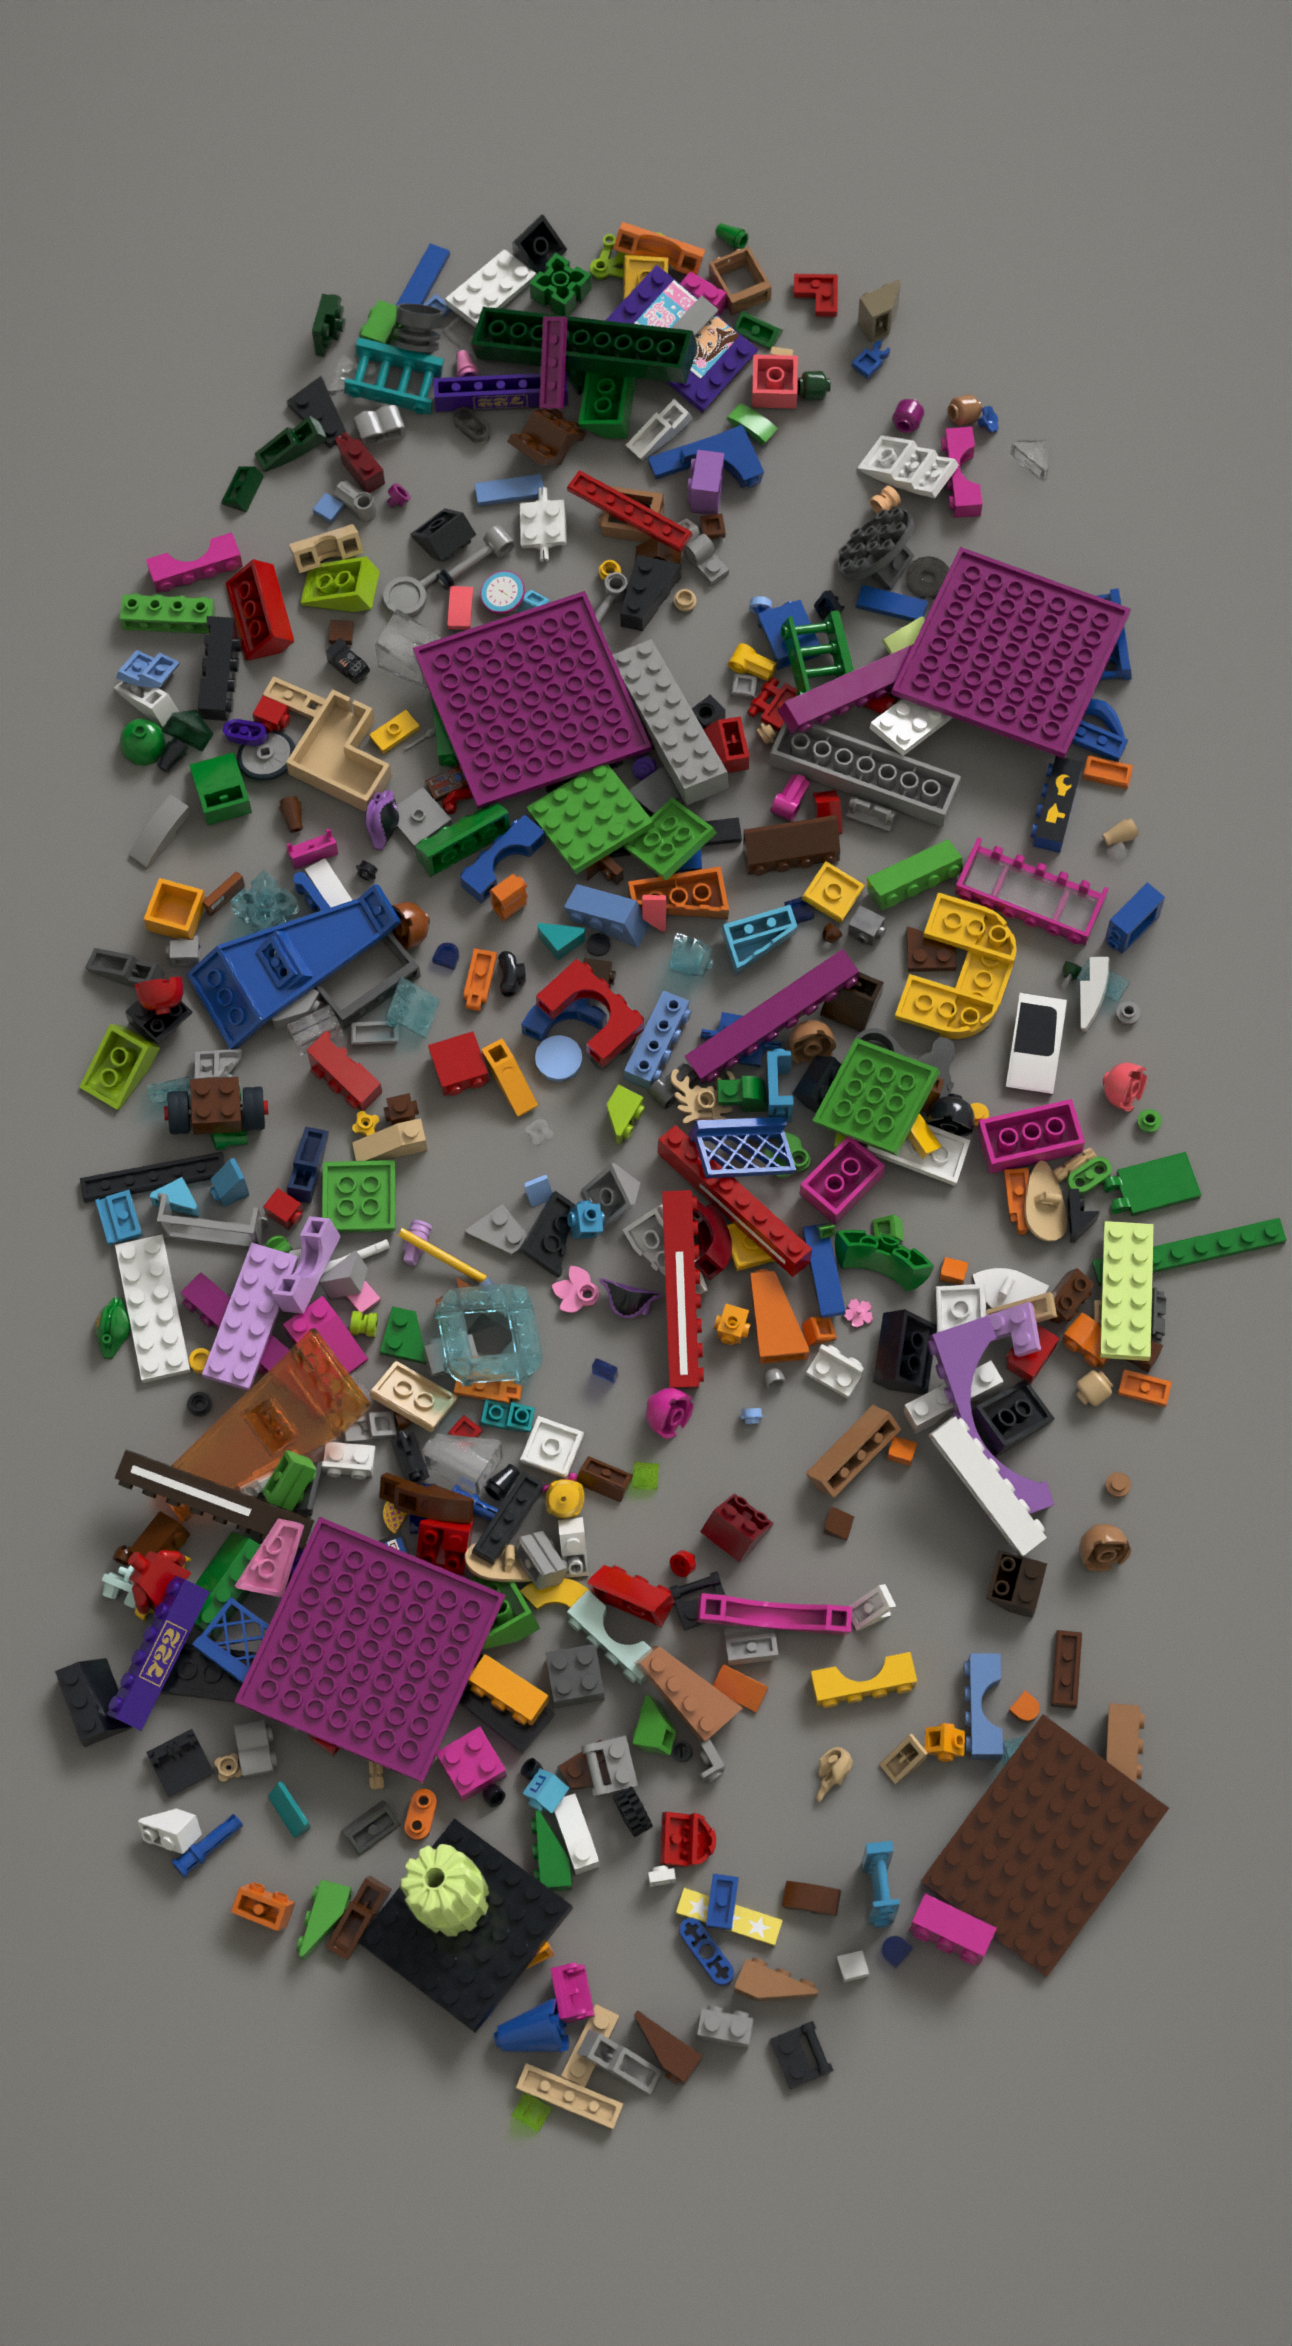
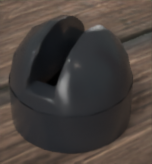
[671,1741,693,1762]
[521,1758,543,1781]
[483,1784,506,1807]

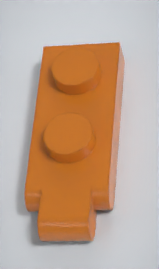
[463,948,497,1011]
[454,1369,523,1404]

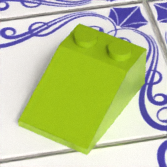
[300,556,380,612]
[79,1024,160,1110]

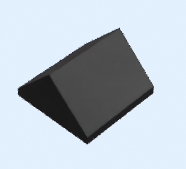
[512,214,568,274]

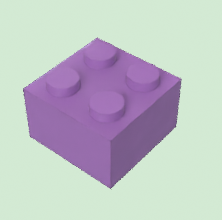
[687,450,724,515]

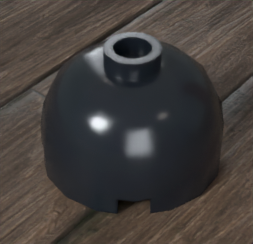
[926,1094,975,1137]

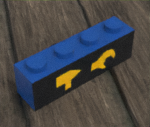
[1031,756,1083,853]

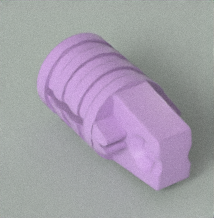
[403,1220,432,1266]

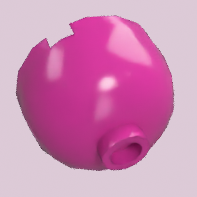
[646,1388,694,1439]

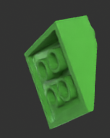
[469,1576,541,1650]

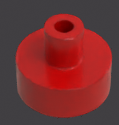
[669,1550,696,1577]

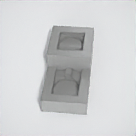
[341,1411,396,1444]

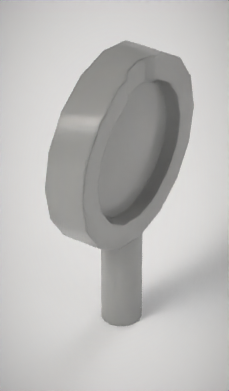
[383,568,441,618]

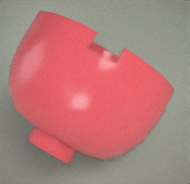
[1102,1062,1147,1112]

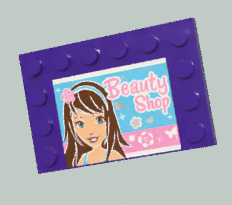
[605,265,758,413]

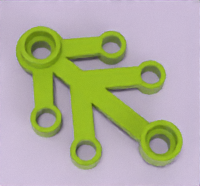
[590,233,665,280]

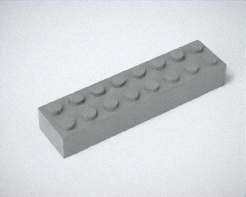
[613,639,729,806]
[770,723,961,827]

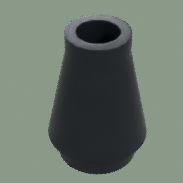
[157,738,188,773]
[484,1464,520,1501]

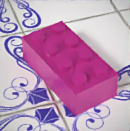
[977,1099,1085,1174]

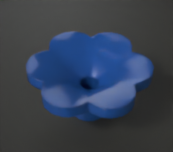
[977,406,999,433]

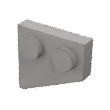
[195,1049,242,1079]
[465,1204,527,1257]

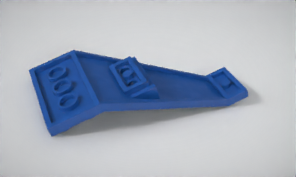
[186,884,401,1049]

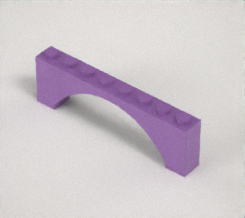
[927,1315,1055,1525]

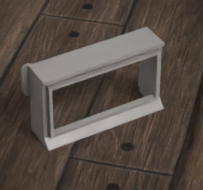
[157,1193,269,1249]

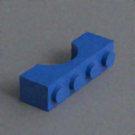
[460,815,546,904]

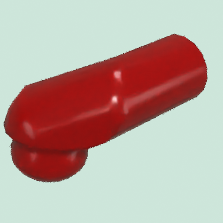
[442,788,472,814]

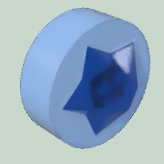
[749,596,772,615]

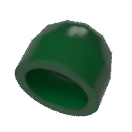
[1062,961,1083,980]

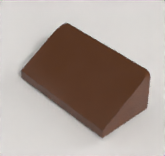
[576,1456,633,1502]

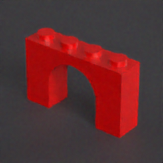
[536,959,644,1068]

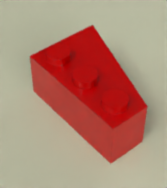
[307,1030,382,1111]

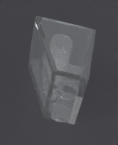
[375,609,441,689]
[423,1434,503,1495]

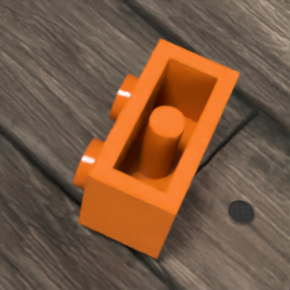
[231,1882,295,1931]

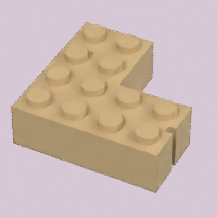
[286,689,392,812]

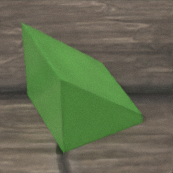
[816,1223,835,1239]

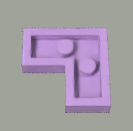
[987,1302,1041,1357]

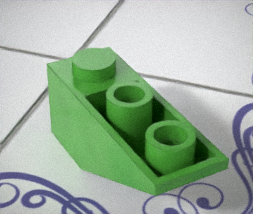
[296,1880,353,1960]

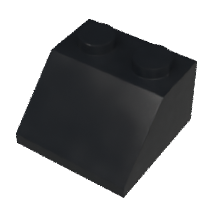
[410,508,476,561]

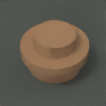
[1106,1472,1131,1497]

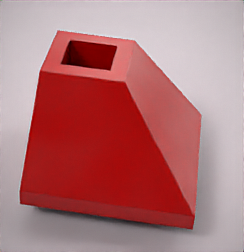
[416,1517,474,1575]

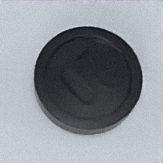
[587,933,610,956]

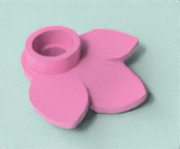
[552,1266,600,1313]

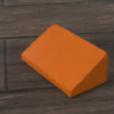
[713,1664,768,1713]

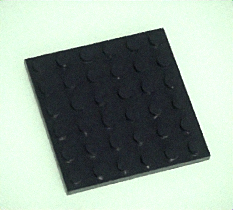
[358,1818,573,2033]

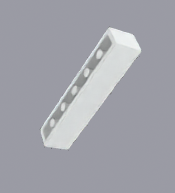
[928,1416,1047,1556]

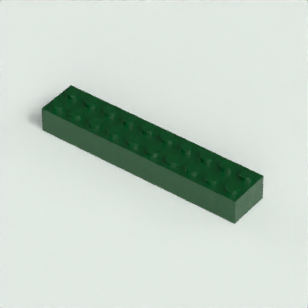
[471,307,698,384]

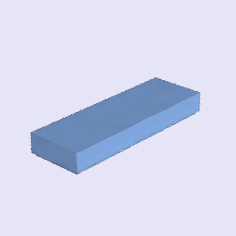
[475,474,543,507]

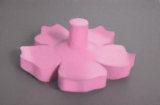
[843,1299,873,1328]

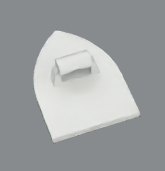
[973,1268,1049,1309]

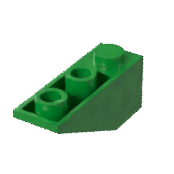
[531,1810,572,1891]

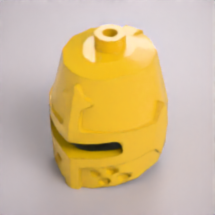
[545,1479,584,1519]

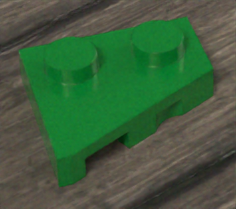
[380,1306,427,1365]

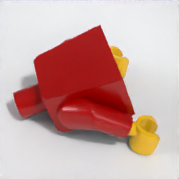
[128,1550,192,1622]

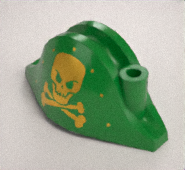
[94,1297,131,1359]

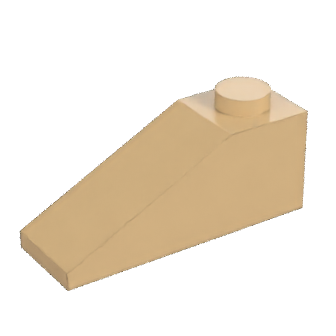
[352,1118,428,1161]

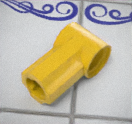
[728,643,777,682]

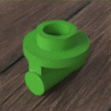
[265,1236,293,1253]

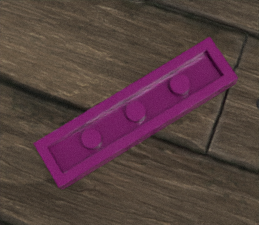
[539,316,567,409]

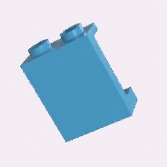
[766,1049,793,1122]

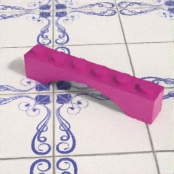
[696,1593,852,1635]

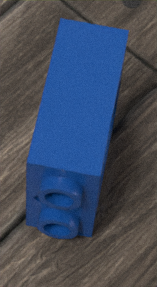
[1105,882,1165,954]

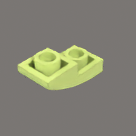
[881,616,925,654]

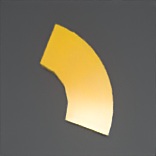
[520,1578,591,1611]

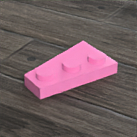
[235,1518,304,1598]

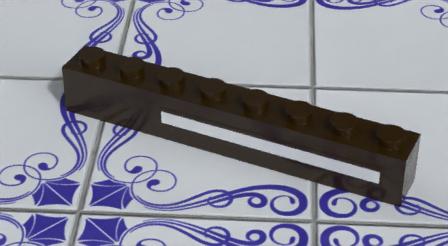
[115,1449,314,1550]

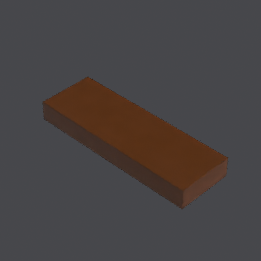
[1051,1630,1082,1709]

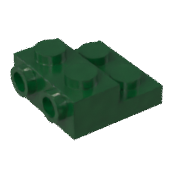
[312,294,346,357]

